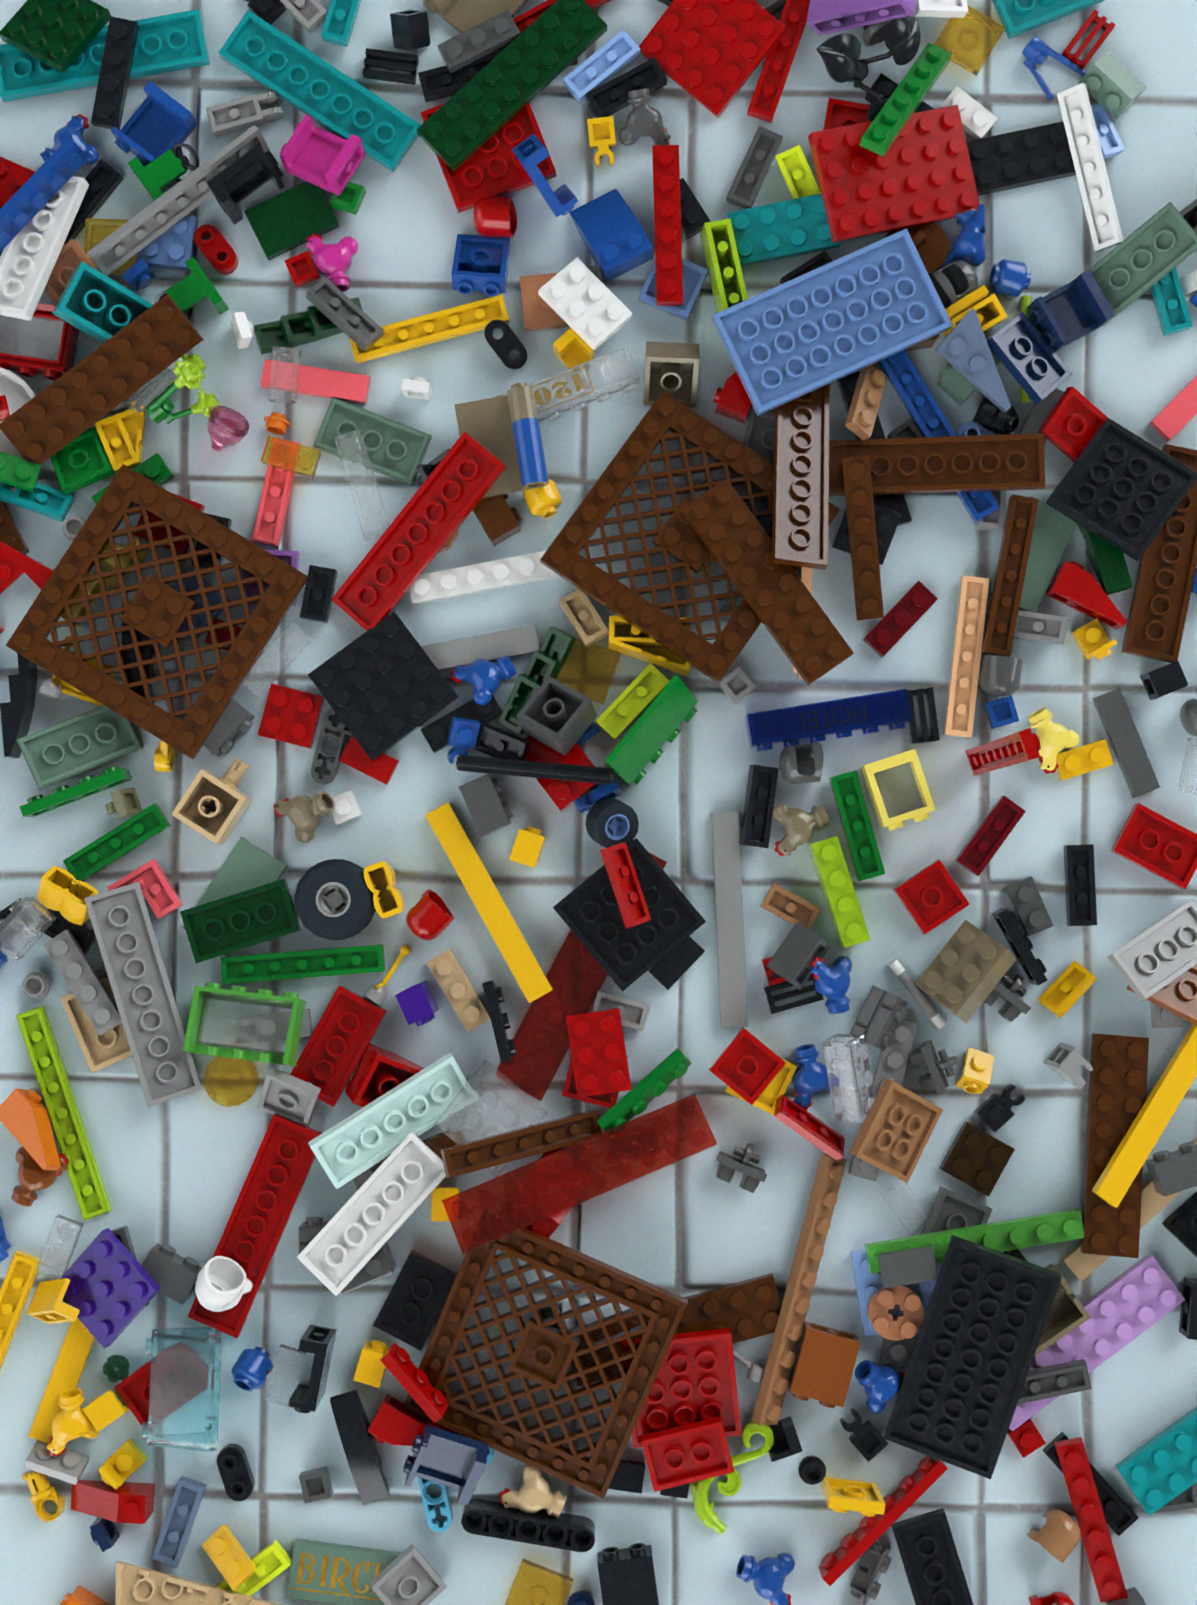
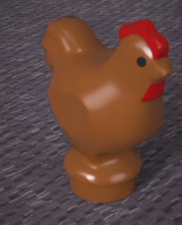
[11,1147,69,1206]

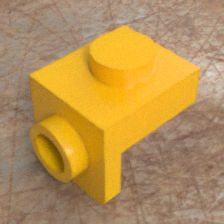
[955,1047,994,1094]

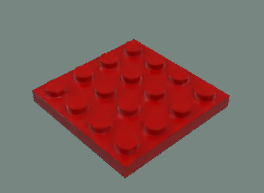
[639,0,786,118]
[420,103,557,213]
[621,1328,742,1448]

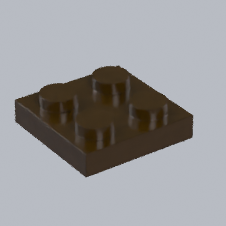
[939,1121,1015,1197]

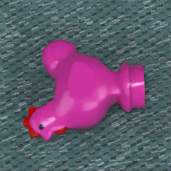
[306,233,358,292]

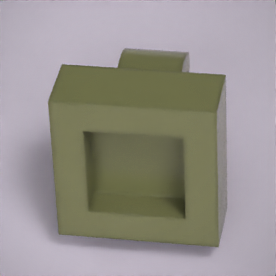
[105,788,143,818]

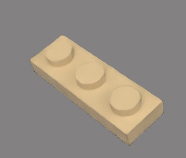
[427,949,490,1032]

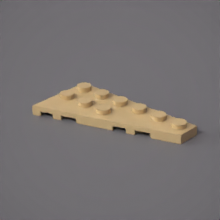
[115,1561,282,1605]

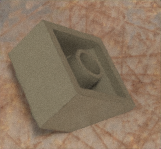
[643,341,700,407]

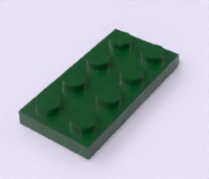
[180,879,301,963]

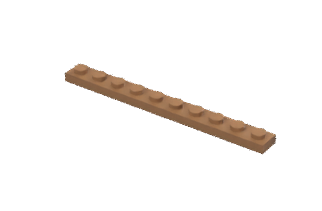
[751,1154,847,1425]

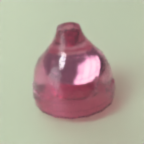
[207,406,250,451]

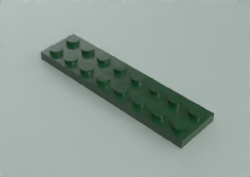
[416,0,607,172]

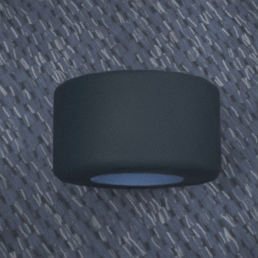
[585,798,639,848]

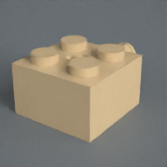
[171,757,253,845]

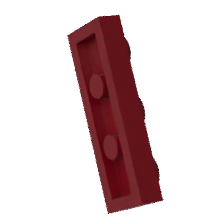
[863,581,938,658]
[955,795,1026,876]

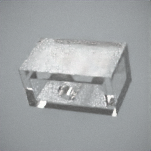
[0,897,57,961]

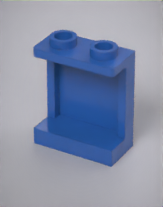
[111,81,198,167]
[512,134,578,217]

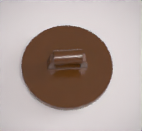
[884,223,949,276]

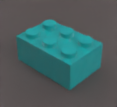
[52,261,153,343]

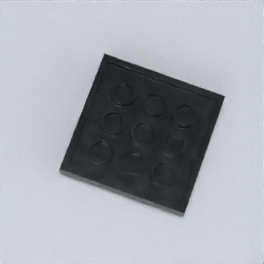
[1046,418,1197,562]
[308,611,459,761]
[553,838,706,992]

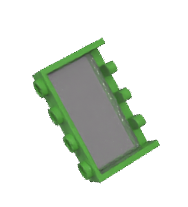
[183,982,307,1067]

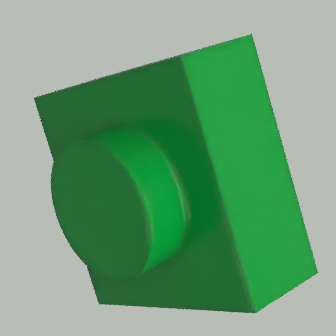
[330,182,366,215]

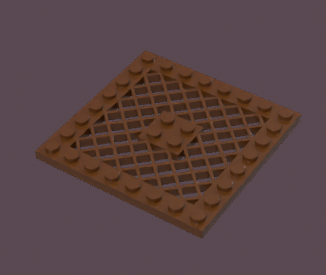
[540,391,840,684]
[6,464,309,759]
[403,1210,688,1499]

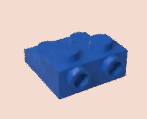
[451,234,510,297]

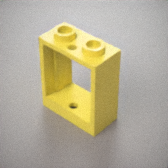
[860,749,936,831]

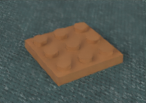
[849,1078,943,1183]

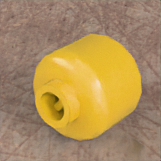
[523,479,562,519]

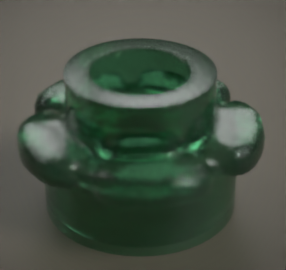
[103,1355,130,1383]

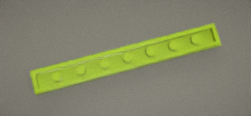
[16,1006,112,1220]

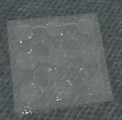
[433,1060,548,1177]

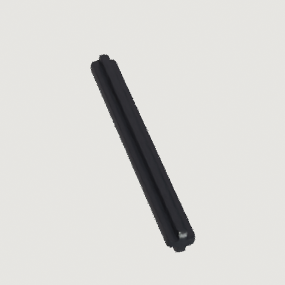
[456,755,614,785]

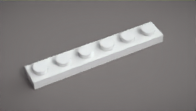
[1057,83,1123,252]
[410,550,560,605]

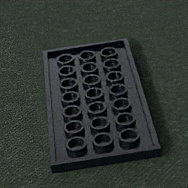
[884,1235,1062,1479]

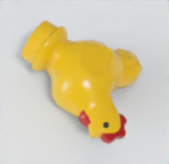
[46,1388,101,1457]

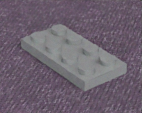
[1108,899,1197,1002]

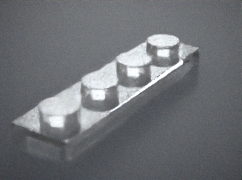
[334,429,389,541]

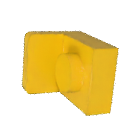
[1071,618,1117,660]
[98,1438,148,1490]

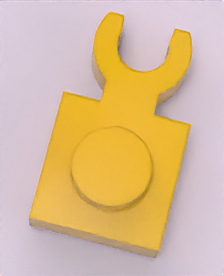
[587,116,616,168]

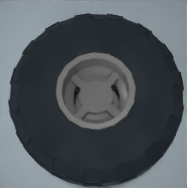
[294,859,376,940]

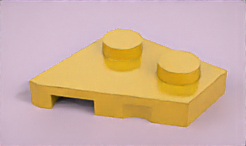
[95,405,146,474]

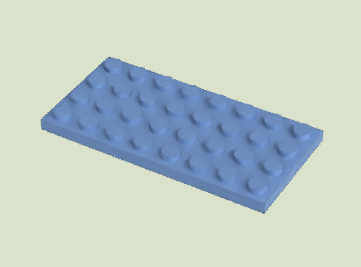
[712,228,953,416]

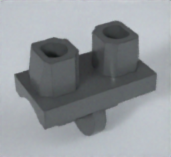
[984,974,1031,1022]
[909,1040,958,1094]
[716,1143,767,1193]

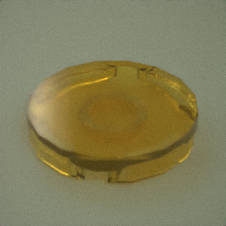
[204,1057,259,1107]

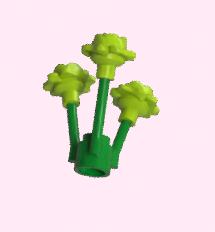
[145,353,220,424]

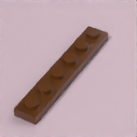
[842,455,884,621]
[981,494,1039,657]
[441,1109,603,1178]

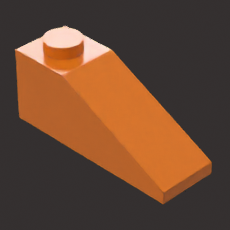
[0,1089,61,1171]

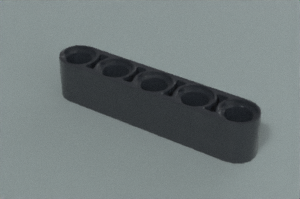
[461,1498,595,1552]

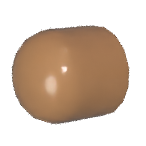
[1027,1509,1081,1563]

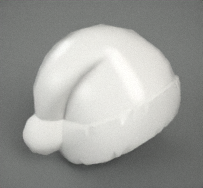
[195,1256,253,1312]

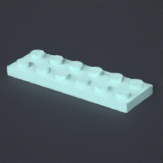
[308,1052,477,1190]

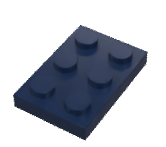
[987,312,1072,405]

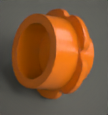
[264,412,290,435]

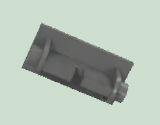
[850,1541,892,1605]

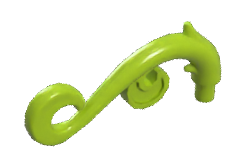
[689,1421,774,1535]

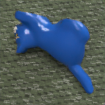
[939,204,986,270]

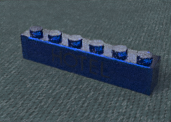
[745,689,912,752]

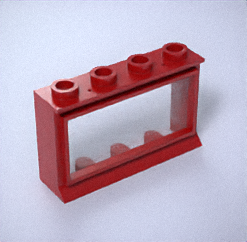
[0,303,79,381]

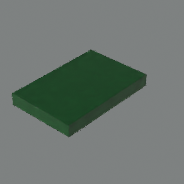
[244,181,339,261]

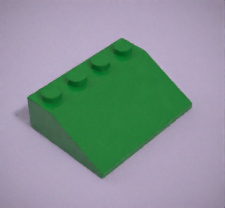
[604,675,698,786]

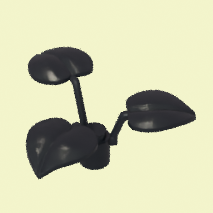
[817,16,920,122]

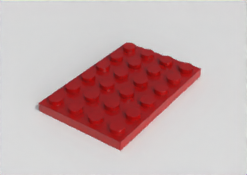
[808,105,980,243]

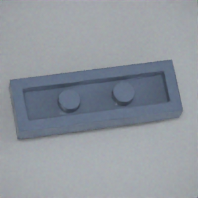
[152,1476,207,1568]

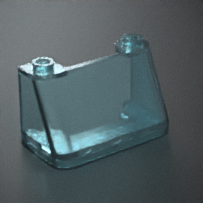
[142,1327,221,1451]

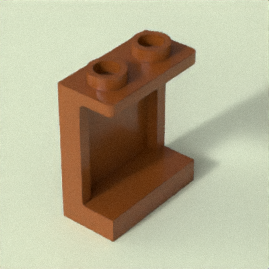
[788,1321,860,1408]

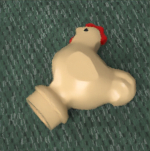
[499,1464,567,1518]

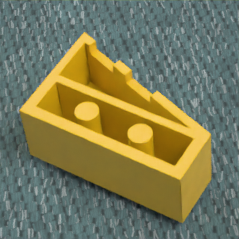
[609,615,691,677]

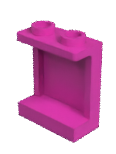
[280,115,366,196]

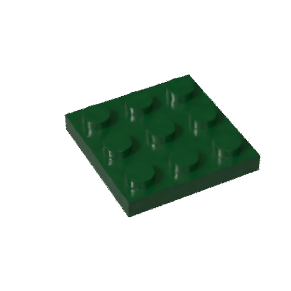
[0,0,111,73]

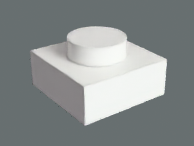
[231,312,254,349]
[401,377,432,401]
[331,790,363,825]

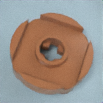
[867,1285,924,1341]

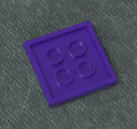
[60,1228,161,1349]

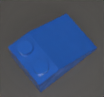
[569,189,653,283]

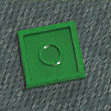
[50,427,115,495]

